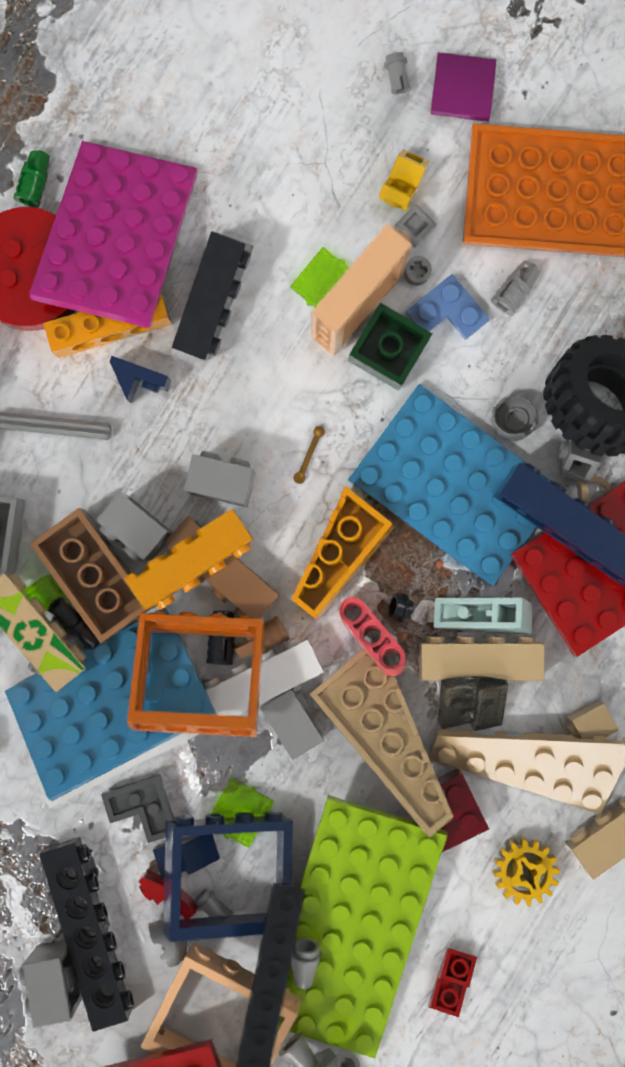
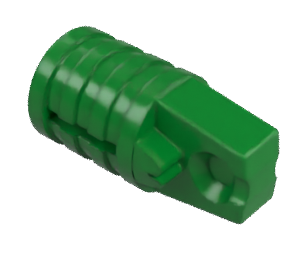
[13,150,50,208]

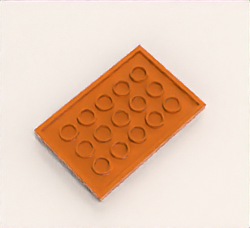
[462,123,625,257]

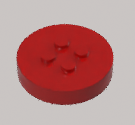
[0,207,76,331]

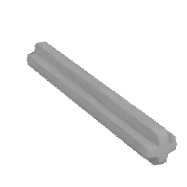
[0,412,112,440]

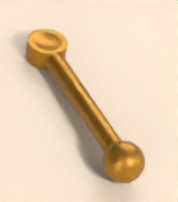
[293,426,325,484]

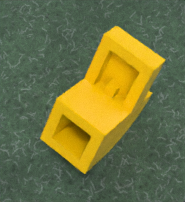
[379,148,430,212]

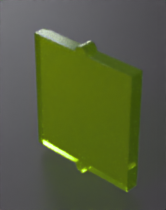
[290,247,349,308]
[211,777,274,848]

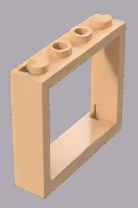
[311,224,412,356]
[140,942,302,1067]

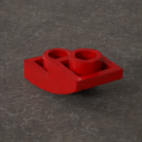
[138,870,197,919]
[428,947,477,1017]

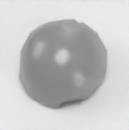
[492,396,538,441]
[148,920,188,967]

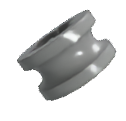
[404,256,432,286]

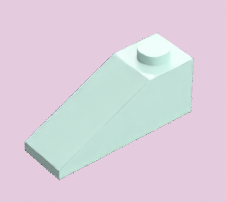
[434,598,533,634]

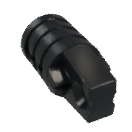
[206,610,235,665]

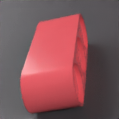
[339,597,406,676]

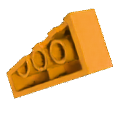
[291,486,394,621]
[124,509,254,610]

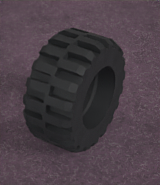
[543,335,625,456]

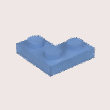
[405,274,490,340]

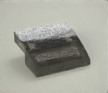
[437,676,508,731]

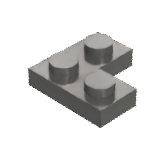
[101,774,175,843]

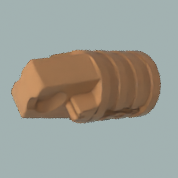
[234,616,290,659]

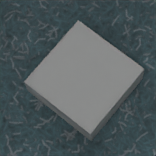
[394,204,437,248]

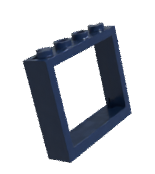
[163,811,293,942]

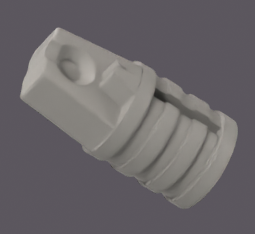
[491,261,541,316]

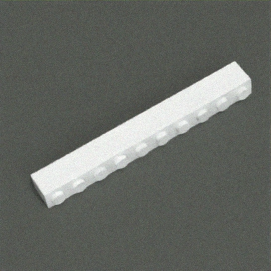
[34,636,324,809]

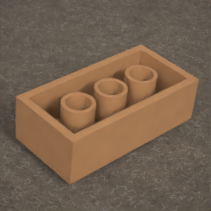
[29,508,151,643]

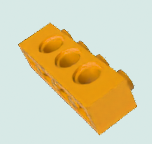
[43,293,172,358]

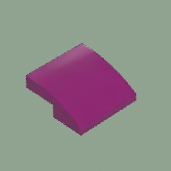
[430,52,497,122]

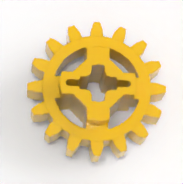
[492,837,560,907]

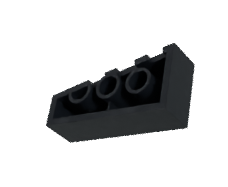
[171,231,254,360]

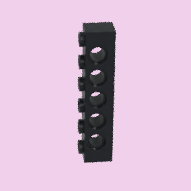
[39,837,134,1032]
[235,882,305,1067]

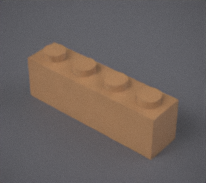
[164,516,280,619]

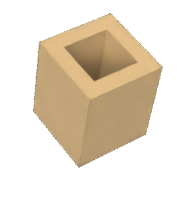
[566,700,619,739]

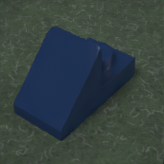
[109,355,171,403]
[153,834,220,879]

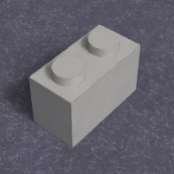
[260,688,325,760]

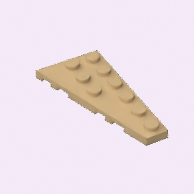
[309,636,453,838]
[428,729,625,814]

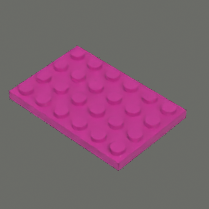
[29,141,197,328]

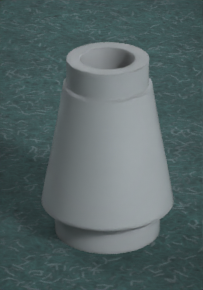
[292,938,322,989]

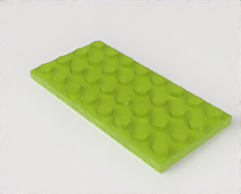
[278,795,447,1058]

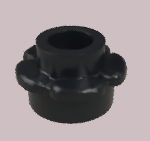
[389,594,413,623]

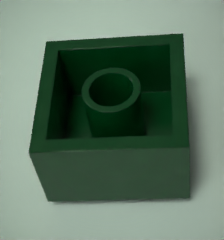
[348,303,433,391]

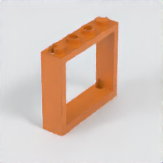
[127,611,265,737]

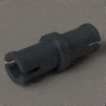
[48,597,100,649]

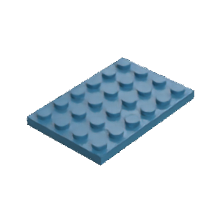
[348,384,551,586]
[5,608,217,801]

